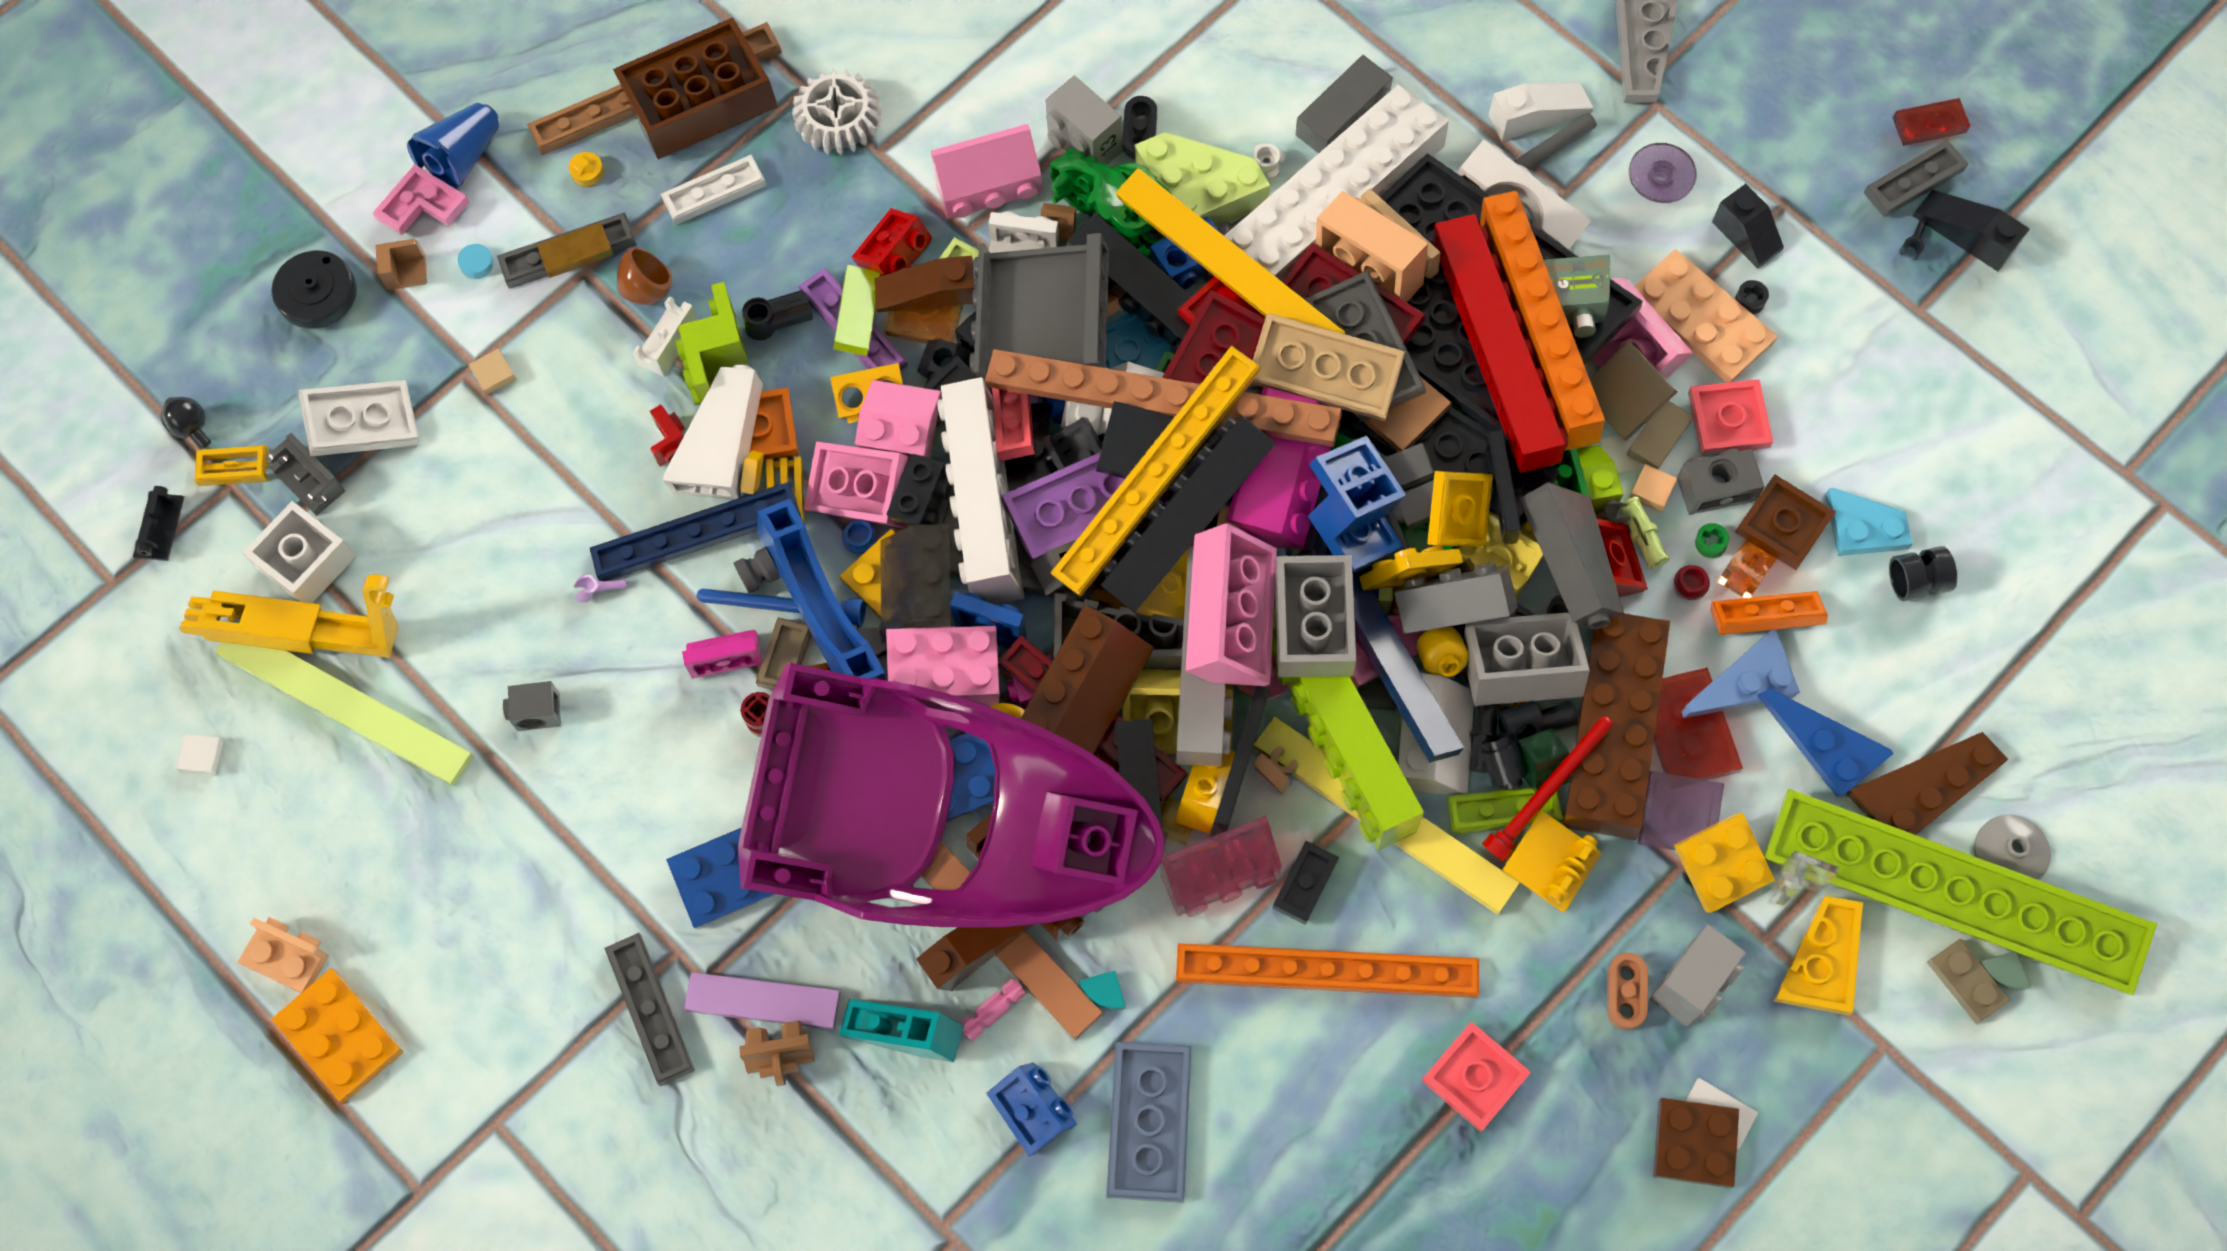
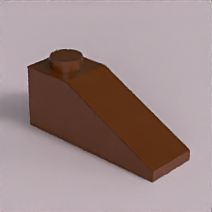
[874,255,977,313]
[916,924,1034,991]

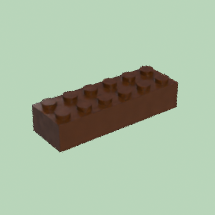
[1563,613,1670,840]

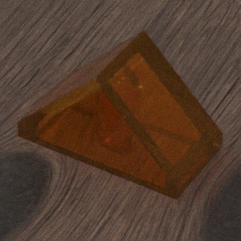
[1718,540,1777,598]

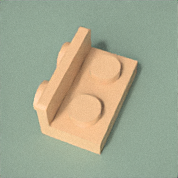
[237,917,329,993]

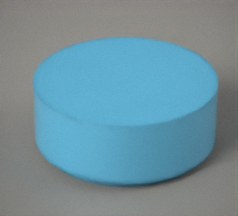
[458,244,494,279]

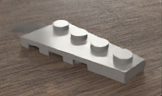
[1615,0,1678,103]

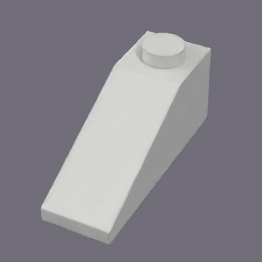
[1488,82,1594,142]

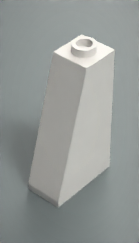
[663,365,763,499]

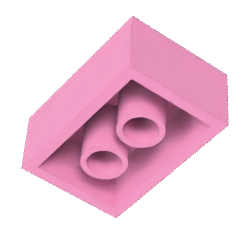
[886,626,999,711]

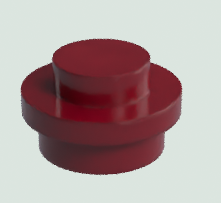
[1673,565,1710,600]

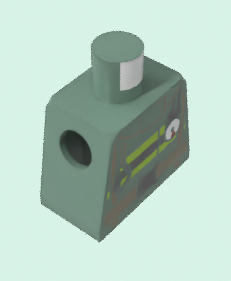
[1544,255,1611,338]

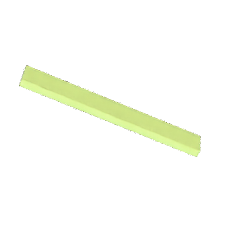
[215,642,474,787]

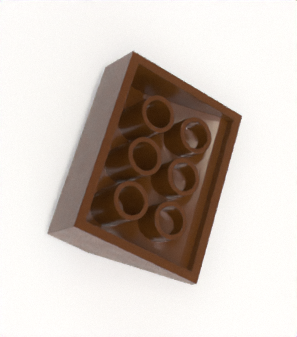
[613,17,778,160]

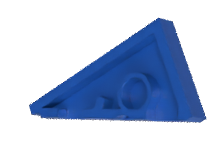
[1757,688,1894,797]

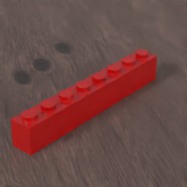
[1433,214,1568,473]

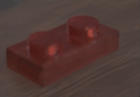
[1892,98,1971,146]

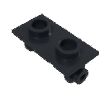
[133,486,185,561]

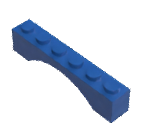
[757,499,885,680]

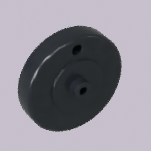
[271,250,357,329]

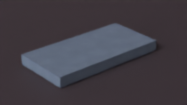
[1106,1042,1192,1203]

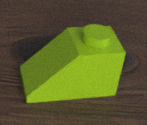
[1577,445,1624,514]

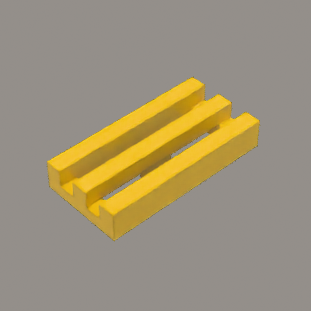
[194,445,270,486]
[766,456,804,523]

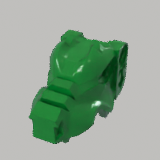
[1050,148,1172,260]

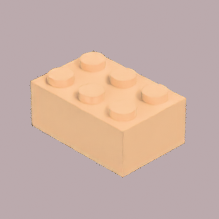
[1316,191,1428,303]

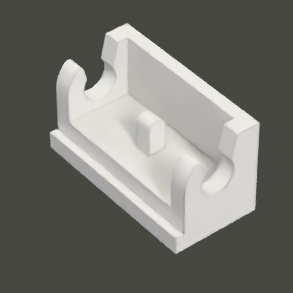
[633,297,698,377]

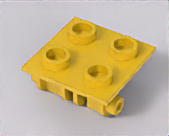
[1502,810,1602,913]

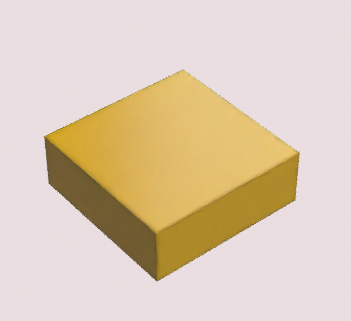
[740,451,764,494]

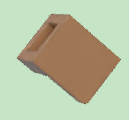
[375,239,428,290]

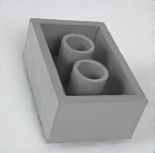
[1275,555,1356,677]
[1463,612,1590,706]

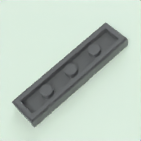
[497,212,637,289]
[604,933,695,1086]

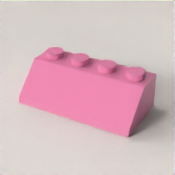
[1185,523,1277,686]

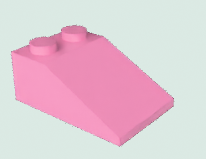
[803,441,910,529]

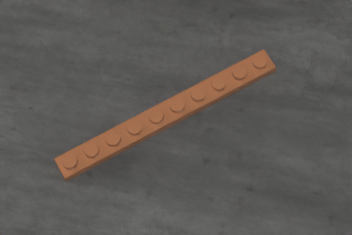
[985,349,1342,447]

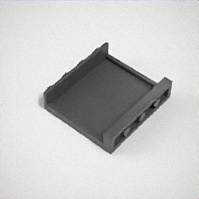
[970,233,1109,384]

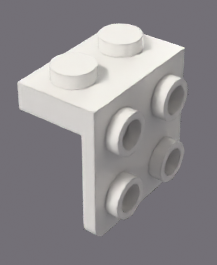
[989,212,1059,253]

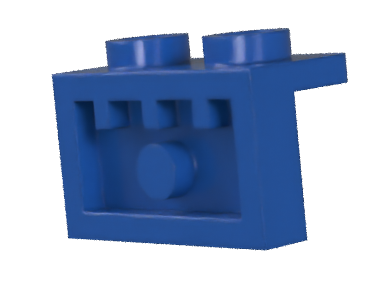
[986,1062,1077,1157]

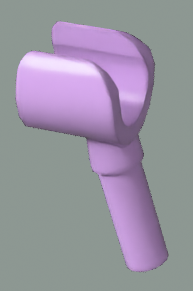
[574,574,626,602]

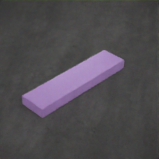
[684,972,841,1030]

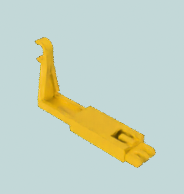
[179,574,399,658]

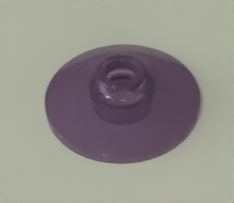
[1629,143,1697,203]

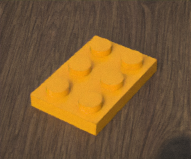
[271,968,404,1104]

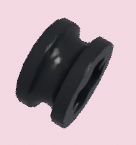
[1734,280,1769,315]

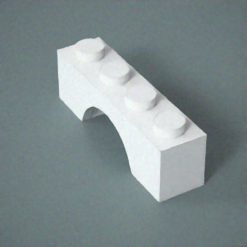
[1457,139,1591,250]

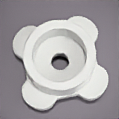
[1253,144,1285,179]

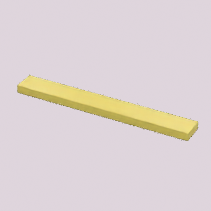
[1253,716,1520,915]

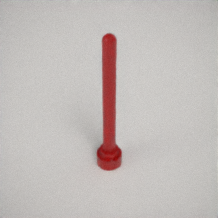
[1482,716,1613,863]

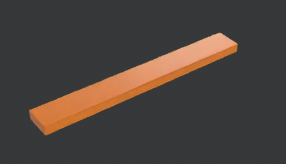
[1176,943,1479,998]

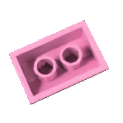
[931,124,1043,219]
[1592,278,1693,379]

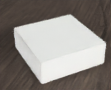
[176,734,224,776]

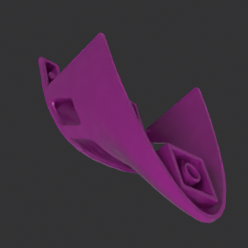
[738,662,1164,927]

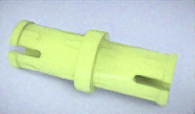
[1620,497,1670,569]

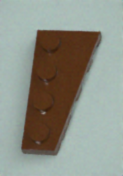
[1846,732,2008,835]

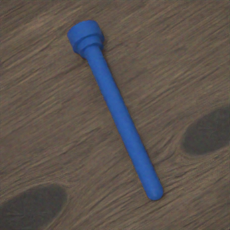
[696,588,866,628]

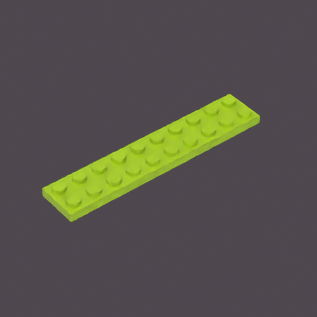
[1764,789,2157,995]

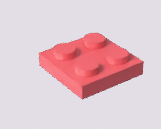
[1688,379,1773,455]
[1421,1022,1531,1132]

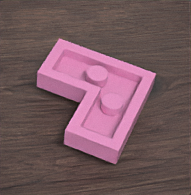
[373,164,470,235]

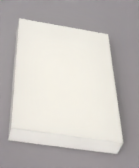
[299,380,419,456]

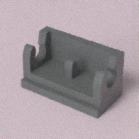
[267,433,346,516]

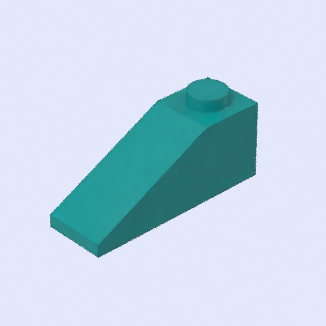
[839,999,964,1062]

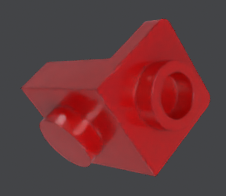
[650,404,685,467]

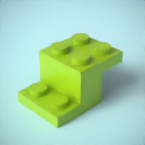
[675,282,750,405]

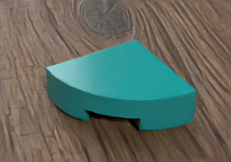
[1079,970,1126,1010]

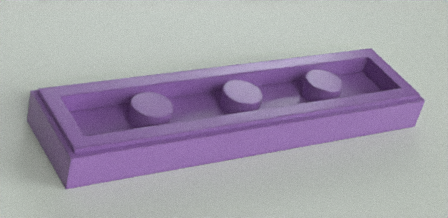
[798,268,908,382]

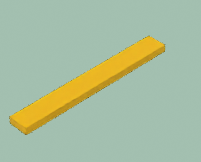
[1115,168,1346,335]
[1051,346,1261,597]

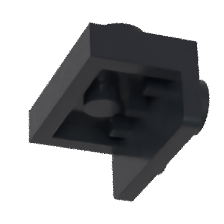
[1041,417,1102,470]
[887,454,952,541]

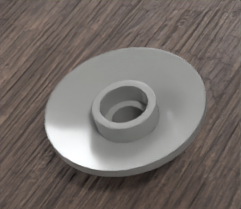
[1974,815,2051,880]

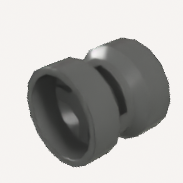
[733,547,781,594]

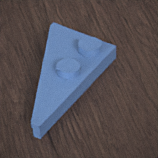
[1681,629,1800,718]

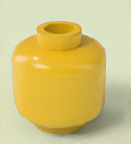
[1416,626,1468,678]

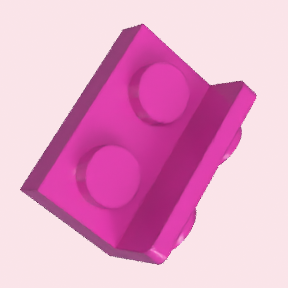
[682,630,762,679]

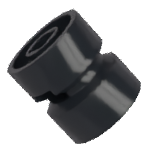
[1889,546,1957,601]

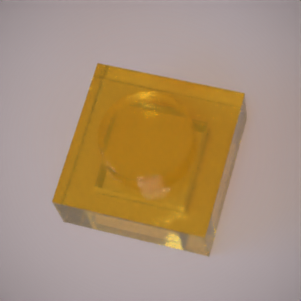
[1162,797,1194,847]

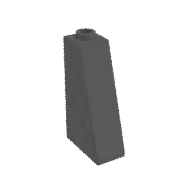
[1519,483,1624,629]

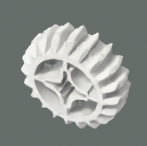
[792,68,882,155]

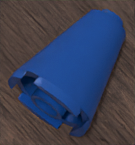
[407,103,499,189]

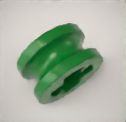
[1695,523,1729,558]

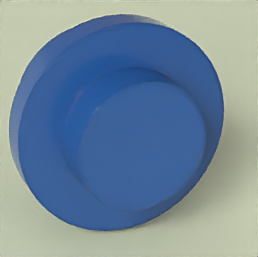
[842,520,878,555]

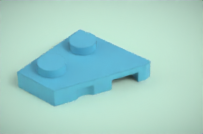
[1825,488,1912,556]

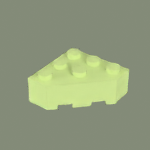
[1135,132,1270,228]

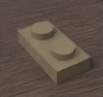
[1927,939,2010,1024]

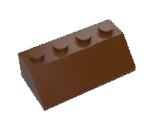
[1020,605,1154,755]

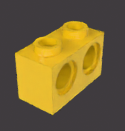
[830,363,903,423]
[1175,750,1236,834]

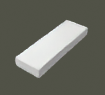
[661,154,766,226]

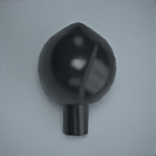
[161,397,212,450]

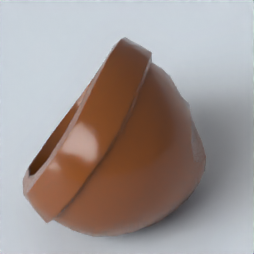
[617,247,672,305]

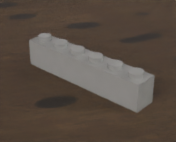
[1176,546,1233,766]

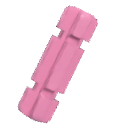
[960,979,1025,1040]

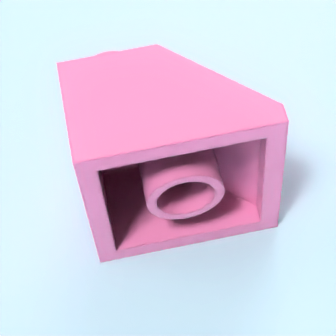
[854,380,942,458]

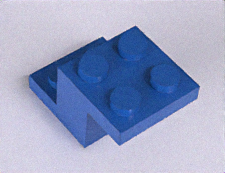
[1308,436,1406,574]

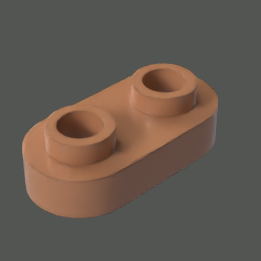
[1607,953,1648,1031]

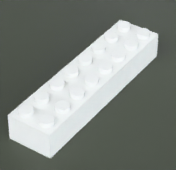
[1224,85,1449,282]

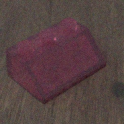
[1160,816,1282,917]

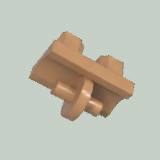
[739,1020,815,1087]

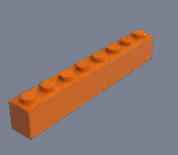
[1480,190,1605,451]

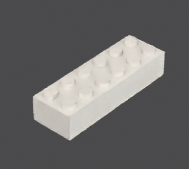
[937,377,1024,604]

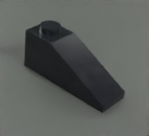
[1912,190,2030,272]

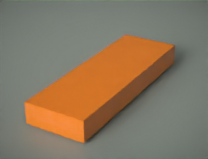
[1710,591,1828,635]

